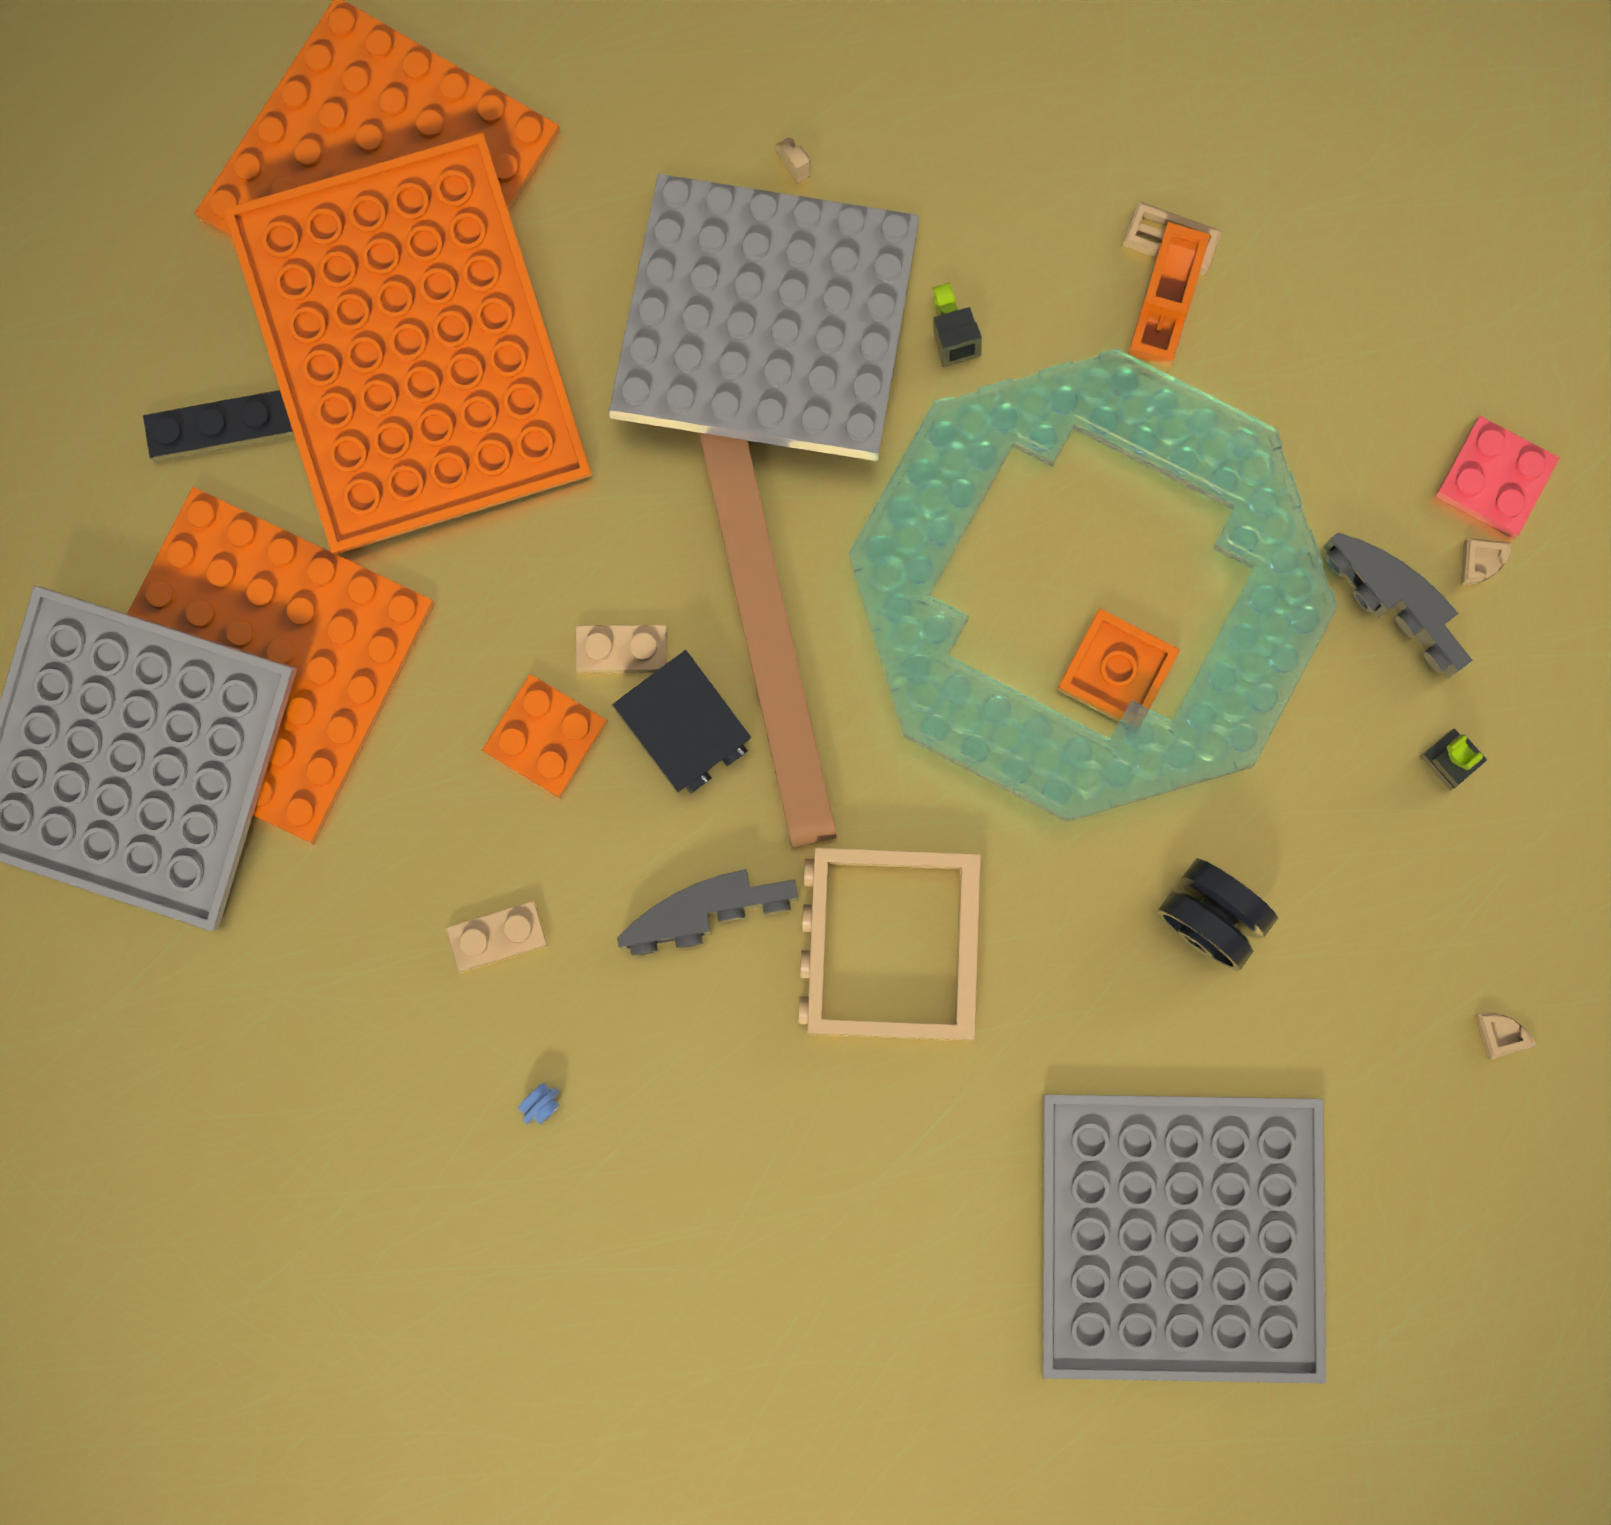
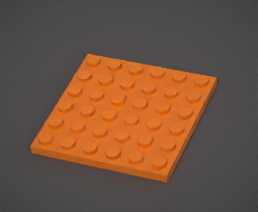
[195,0,561,238]
[127,486,435,844]

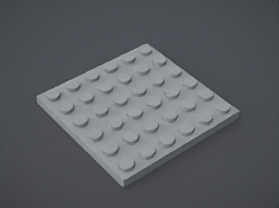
[609,174,920,461]
[0,586,297,932]
[1042,1094,1326,1383]

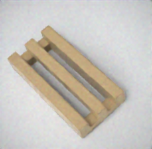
[1123,201,1222,276]

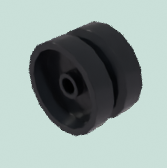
[1156,858,1278,971]

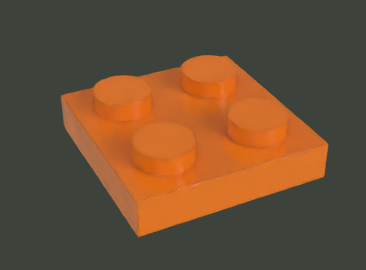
[1057,608,1180,731]
[482,674,608,799]

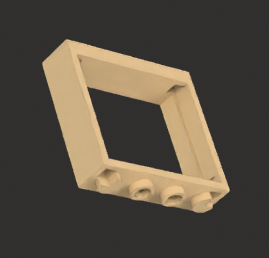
[799,848,981,1041]

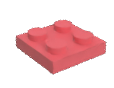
[1435,416,1560,539]

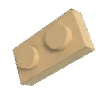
[576,625,667,673]
[446,901,548,973]

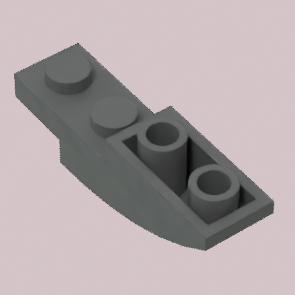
[1323,533,1473,678]
[617,869,798,956]

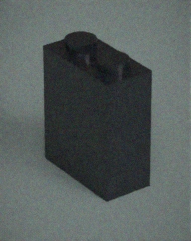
[611,650,752,794]

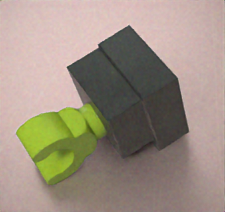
[932,282,982,367]
[1420,728,1487,791]

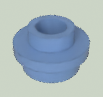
[517,1082,560,1125]

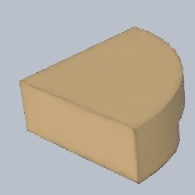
[775,137,811,184]
[1461,538,1513,585]
[1475,1013,1536,1059]

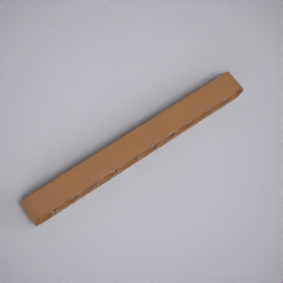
[699,433,837,848]

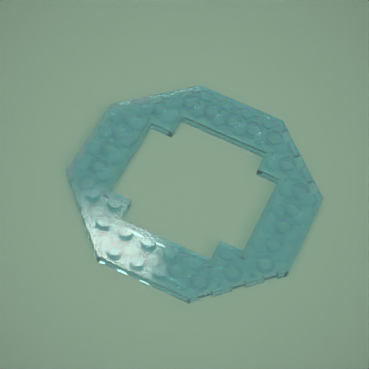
[849,348,1338,822]

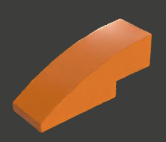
[1125,222,1211,374]

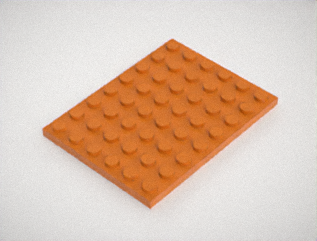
[223,133,591,555]

